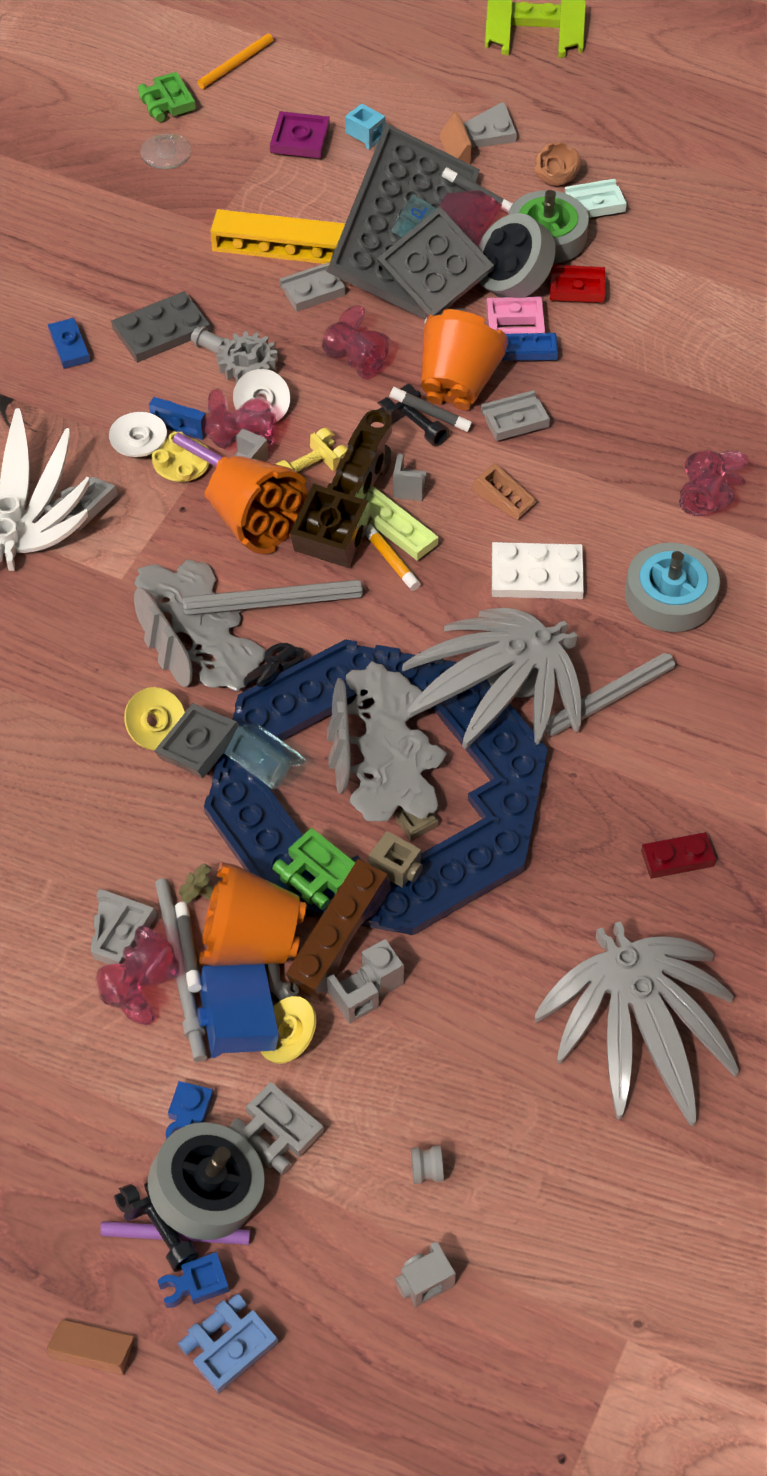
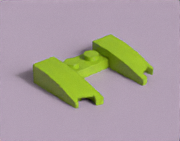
[485,0,586,58]

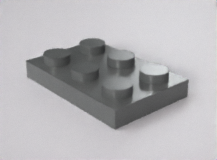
[111,291,211,363]

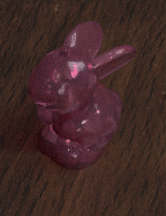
[321,305,390,380]
[205,389,276,449]
[679,450,748,516]
[95,926,180,1025]

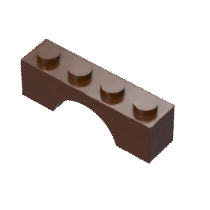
[286,859,392,1002]

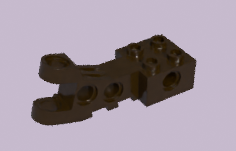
[290,409,392,568]

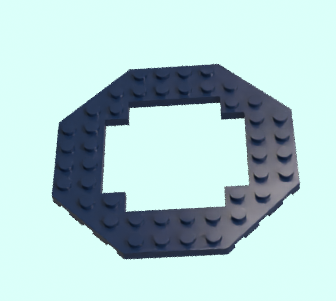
[204,639,548,935]

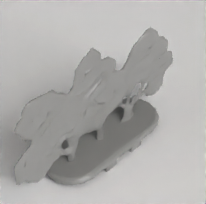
[134,559,266,692]
[327,661,447,821]

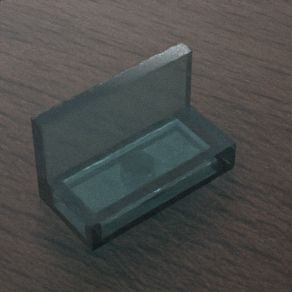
[225,724,306,789]

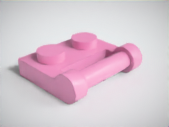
[486,297,545,334]

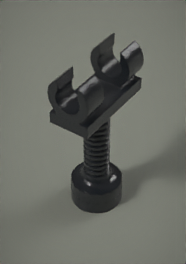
[377,384,449,447]
[114,1182,199,1272]

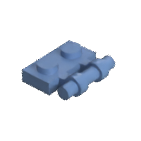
[177,1293,278,1394]

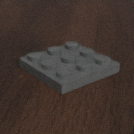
[377,206,494,318]

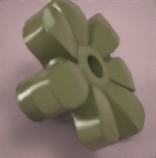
[178,863,214,903]

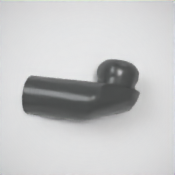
[265,964,299,1002]

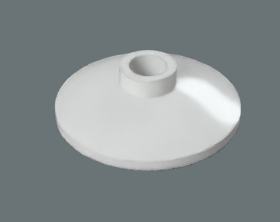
[233,369,290,426]
[109,412,167,457]

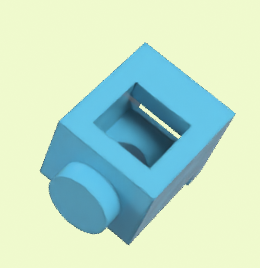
[345,104,385,150]

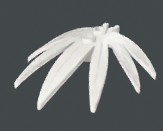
[0,408,90,571]

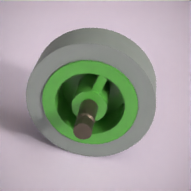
[508,190,589,264]

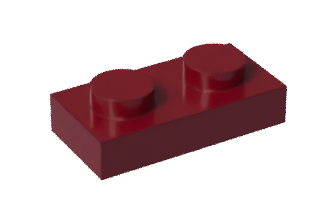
[641,832,716,879]

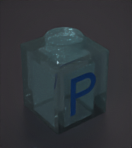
[391,194,436,237]

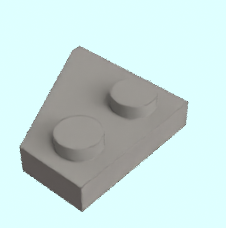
[463,102,517,148]
[42,477,118,531]

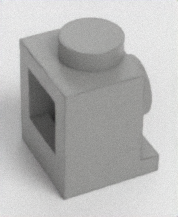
[356,939,404,998]
[394,1241,456,1307]

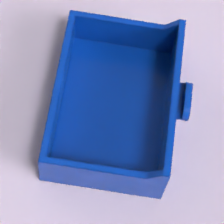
[197,964,279,1058]

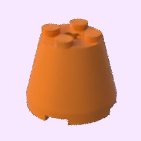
[421,309,508,411]
[205,456,307,554]
[199,862,306,966]

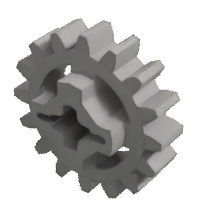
[216,331,278,384]

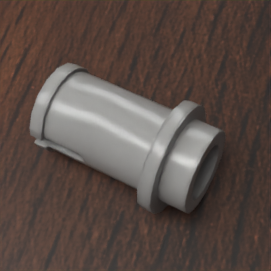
[191,326,225,354]

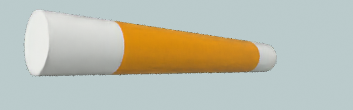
[365,523,421,591]

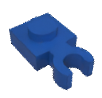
[165,1081,214,1139]
[158,1252,229,1308]

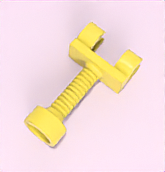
[276,428,348,472]

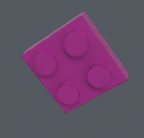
[270,111,330,158]

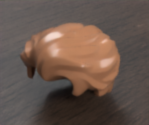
[534,142,582,186]

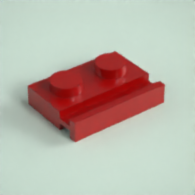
[550,265,605,303]

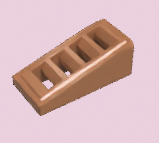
[471,463,537,520]

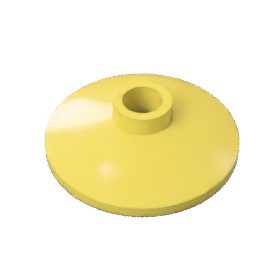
[124,687,185,751]
[260,996,316,1064]

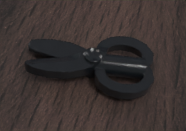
[243,643,306,687]

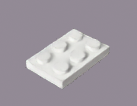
[492,542,584,599]

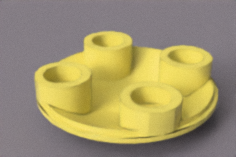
[152,432,209,482]

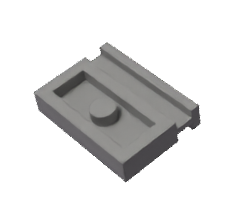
[279,262,345,312]
[481,390,550,441]

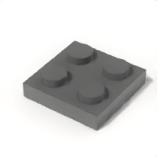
[154,703,242,778]

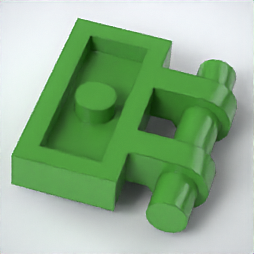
[138,71,196,122]
[272,828,355,910]

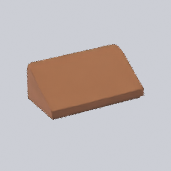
[439,112,472,164]
[46,1320,134,1375]

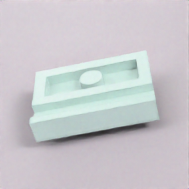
[564,179,627,218]

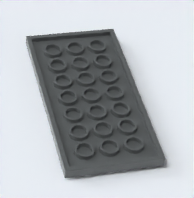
[326,123,480,319]

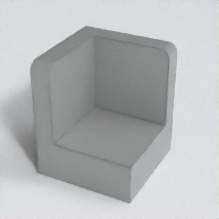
[234,428,268,462]
[393,454,427,501]
[327,974,379,1024]

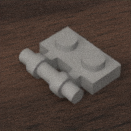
[229,1082,324,1175]

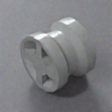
[411,1145,444,1184]

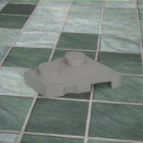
[91,889,157,969]

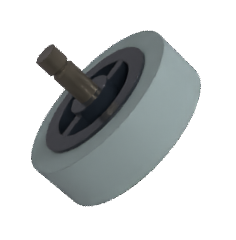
[478,213,555,298]
[148,1122,265,1240]

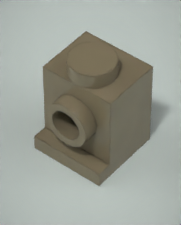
[368,831,423,888]

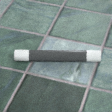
[441,167,513,213]
[389,386,472,432]
[175,902,202,992]

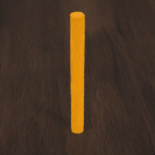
[197,33,273,89]

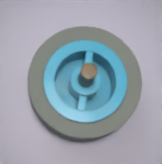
[625,543,720,632]

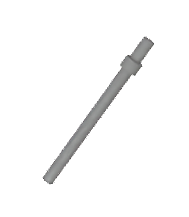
[155,878,208,1062]

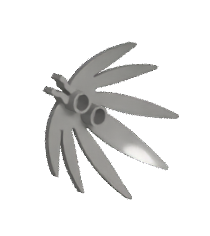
[402,608,581,749]
[534,921,739,1126]

